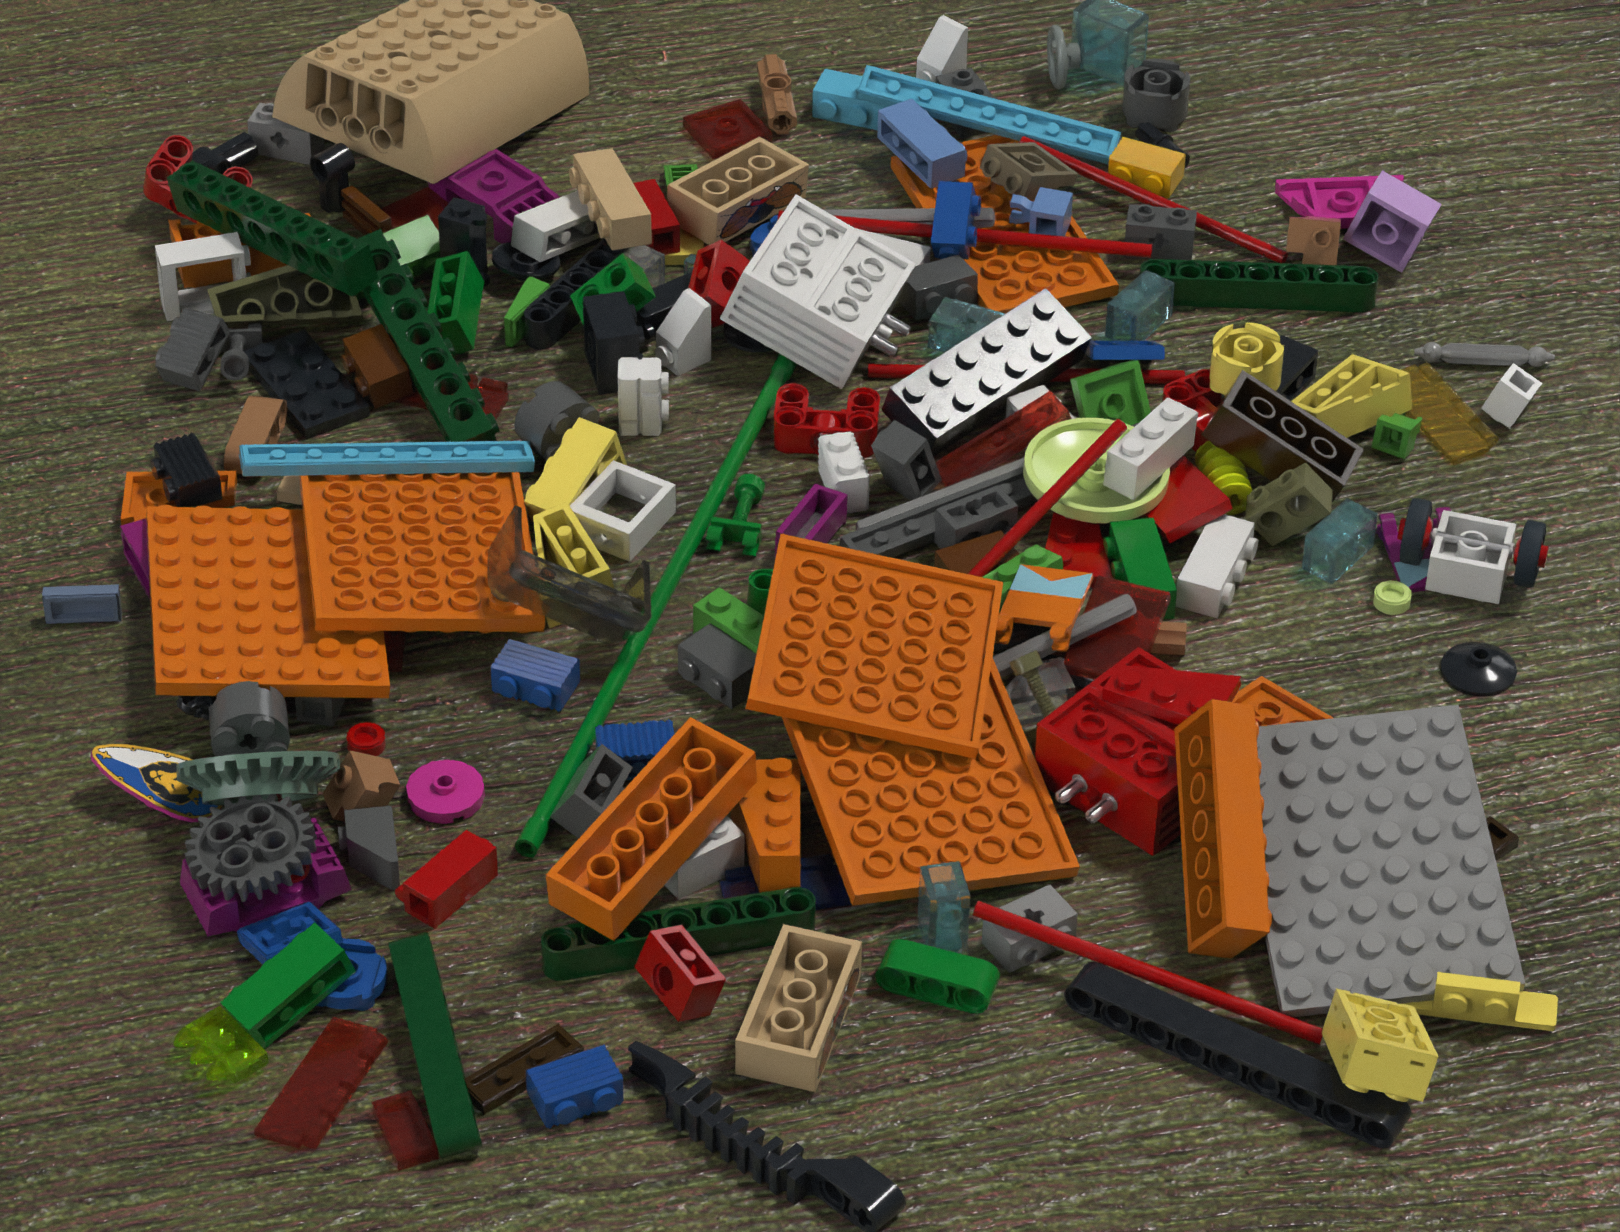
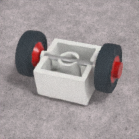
[1397,498,1549,604]

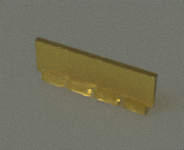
[1401,363,1499,466]

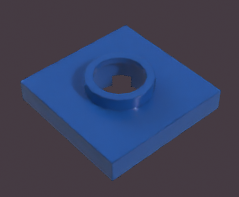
[237,902,343,965]

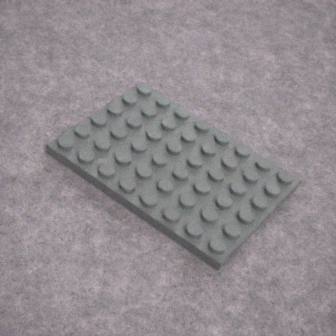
[1257,705,1525,1017]

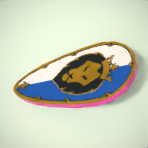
[90,744,223,822]

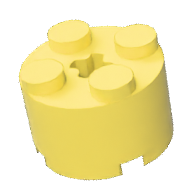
[1210,323,1284,395]

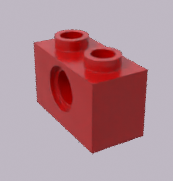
[689,240,750,328]
[635,925,726,1022]

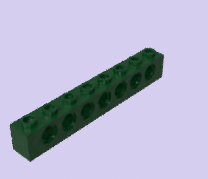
[167,160,379,297]
[358,229,500,442]

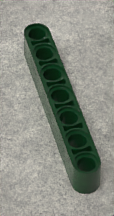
[1138,259,1379,312]
[541,887,816,981]
[388,931,483,1159]

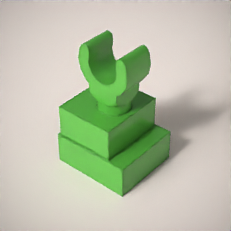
[1371,412,1423,459]

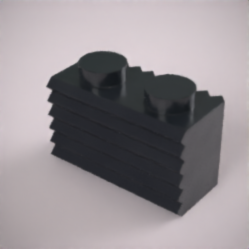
[150,432,222,507]

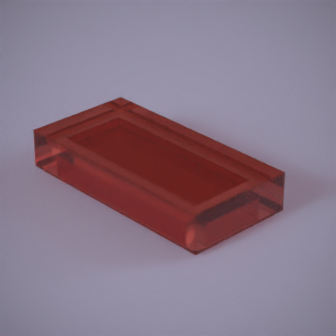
[371,1090,439,1171]

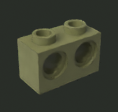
[1245,463,1333,546]

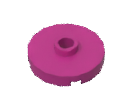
[406,759,485,824]

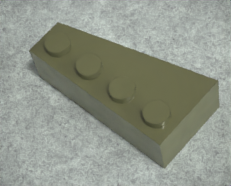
[207,265,363,328]

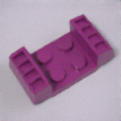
[428,149,560,244]
[180,818,352,937]

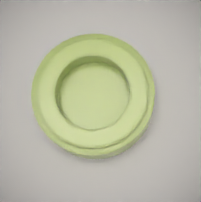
[1373,580,1412,615]

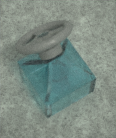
[1047,0,1149,90]

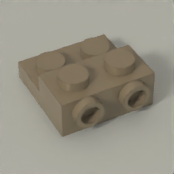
[980,142,1078,201]

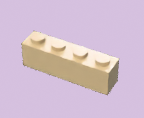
[569,148,652,250]

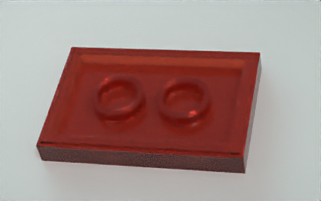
[1063,575,1171,680]

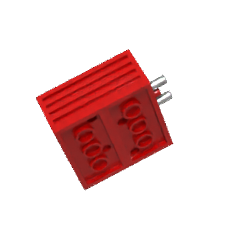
[1035,647,1259,856]

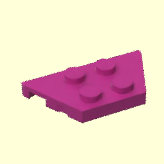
[1275,175,1404,229]

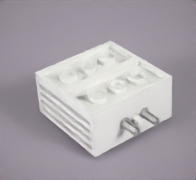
[720,194,916,389]

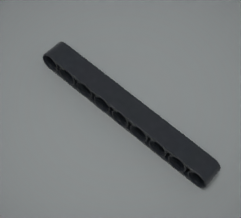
[1064,961,1412,1148]

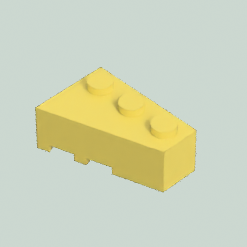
[1291,354,1412,438]
[524,417,627,522]
[533,502,617,629]

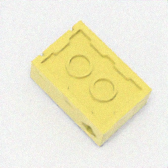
[1322,988,1438,1102]

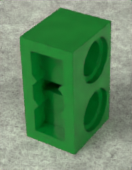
[570,253,656,324]

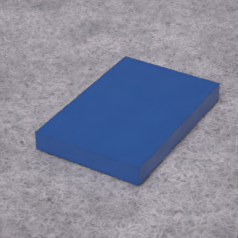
[1085,341,1165,360]

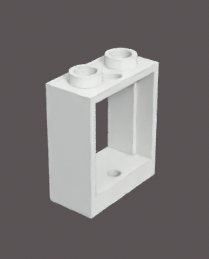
[155,232,251,321]
[570,460,676,562]

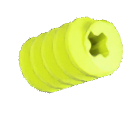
[1195,441,1253,515]

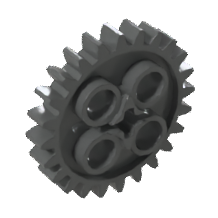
[185,794,317,902]

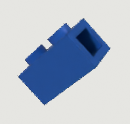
[931,181,981,259]

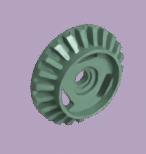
[176,751,340,806]

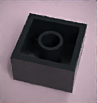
[583,291,645,395]

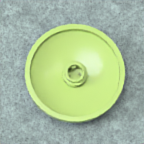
[1023,418,1170,523]

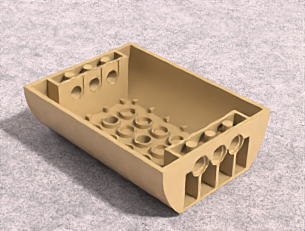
[272,0,589,184]

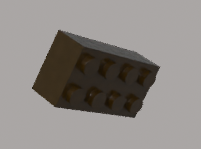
[1201,370,1364,502]

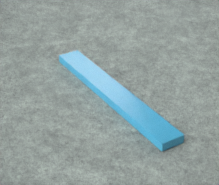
[857,65,1121,164]
[239,441,535,476]

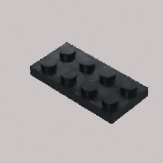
[243,329,370,440]

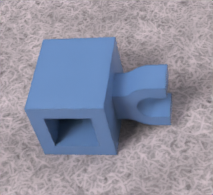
[1009,187,1073,236]

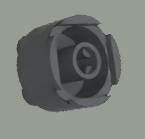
[1122,58,1190,132]
[514,381,600,461]
[209,681,290,756]

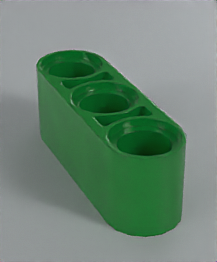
[875,939,1000,1014]

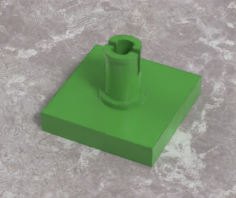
[1070,360,1151,425]

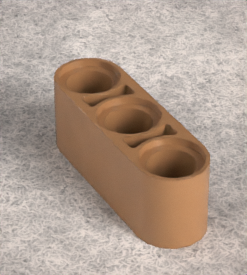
[224,395,287,477]

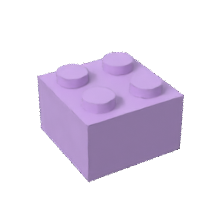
[1343,170,1442,273]

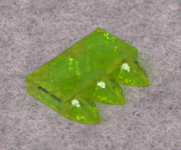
[173,1005,269,1084]

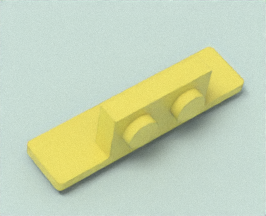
[1399,972,1558,1031]

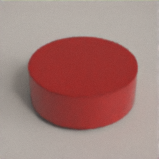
[346,722,386,756]

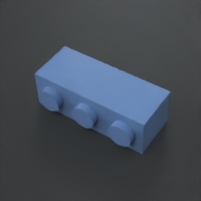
[877,99,967,189]

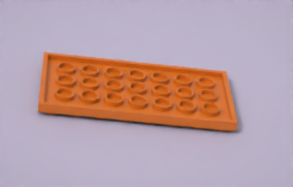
[891,135,1119,323]

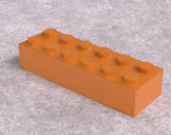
[1174,699,1272,959]
[546,717,757,941]

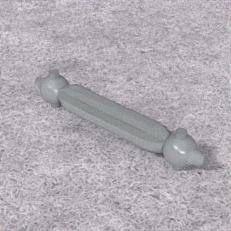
[1414,342,1555,367]

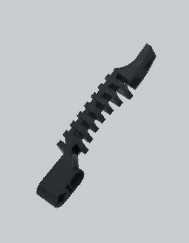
[628,1041,906,1232]

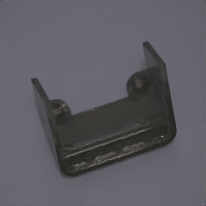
[487,505,651,644]

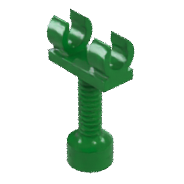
[706,474,765,556]

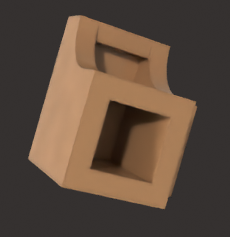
[1286,216,1341,265]
[323,750,400,822]

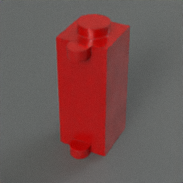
[633,179,680,258]
[395,830,498,929]

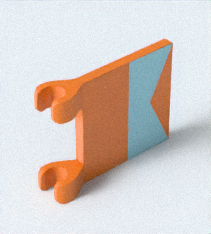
[995,564,1093,652]

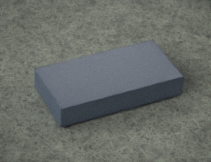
[42,584,122,624]

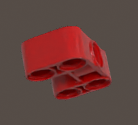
[143,135,253,224]
[1162,369,1223,452]
[774,383,880,458]

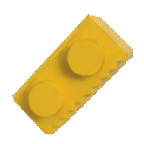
[1108,137,1186,199]

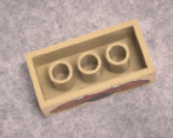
[667,137,809,245]
[735,924,862,1092]

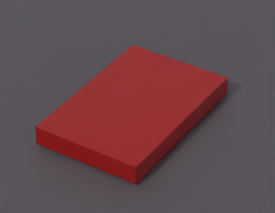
[1142,455,1233,543]

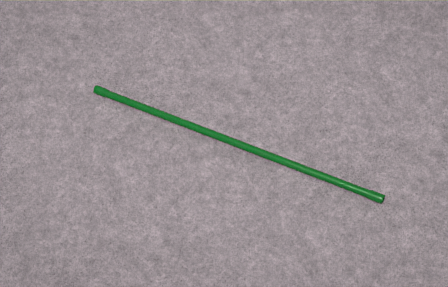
[515,353,797,857]

